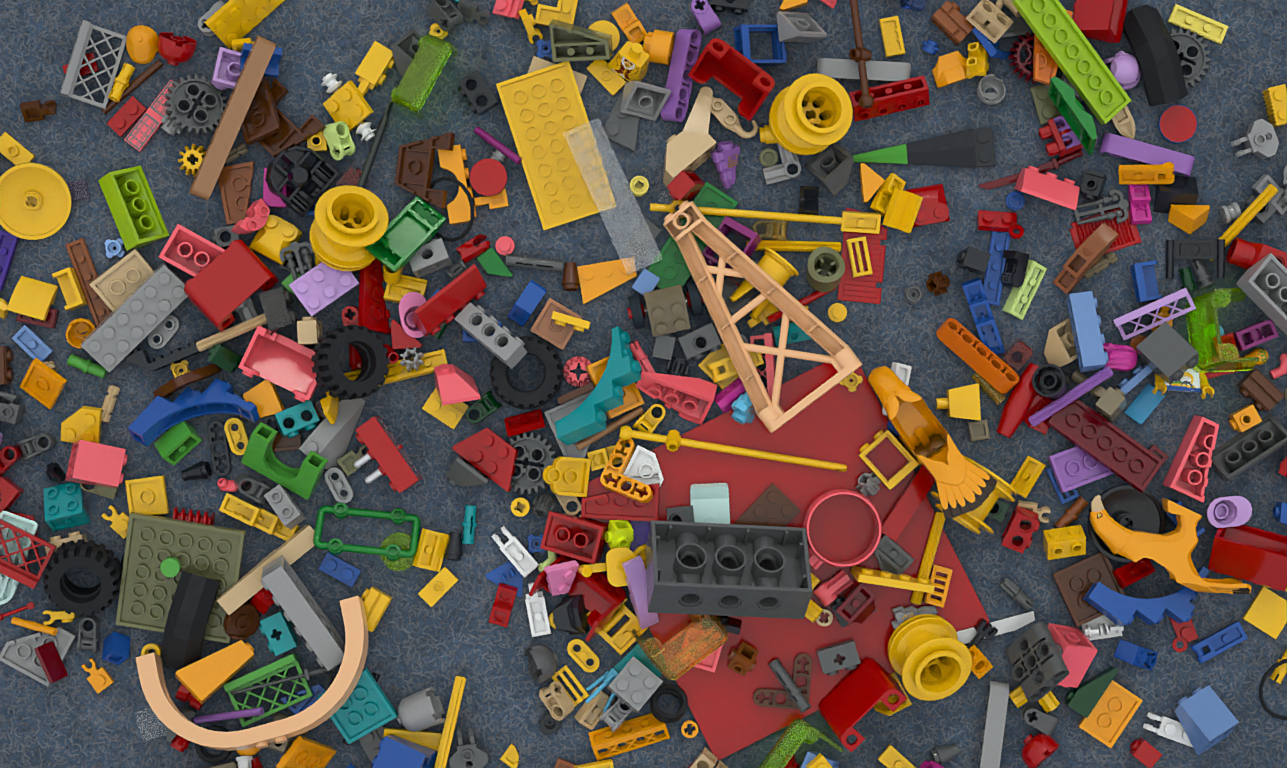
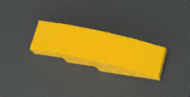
[219,493,300,541]

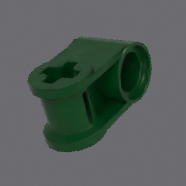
[465,390,502,424]

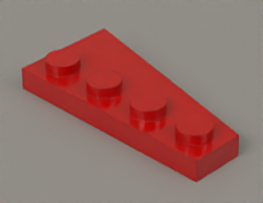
[358,258,391,335]
[581,482,660,521]

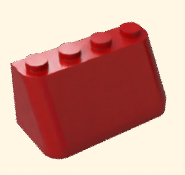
[1073,0,1128,43]
[1208,524,1287,591]

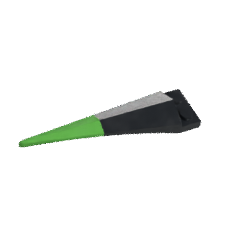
[853,127,995,168]

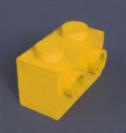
[1043,525,1086,560]

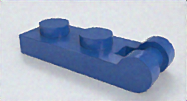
[1190,621,1248,663]

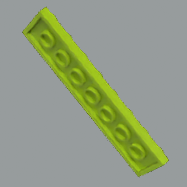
[1011,0,1132,125]

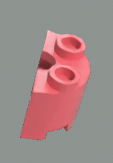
[231,198,270,235]

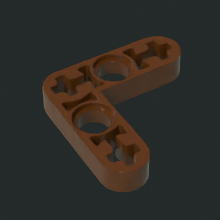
[153,364,221,398]
[753,653,812,710]

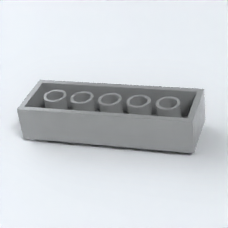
[81,262,187,372]
[261,555,345,671]

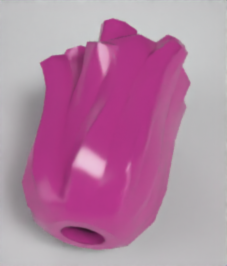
[1103,342,1138,372]

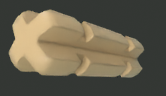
[102,385,120,422]

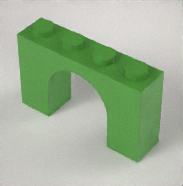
[241,422,328,500]

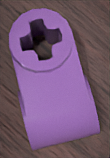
[691,0,722,35]

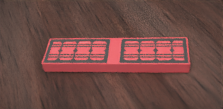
[124,80,174,152]

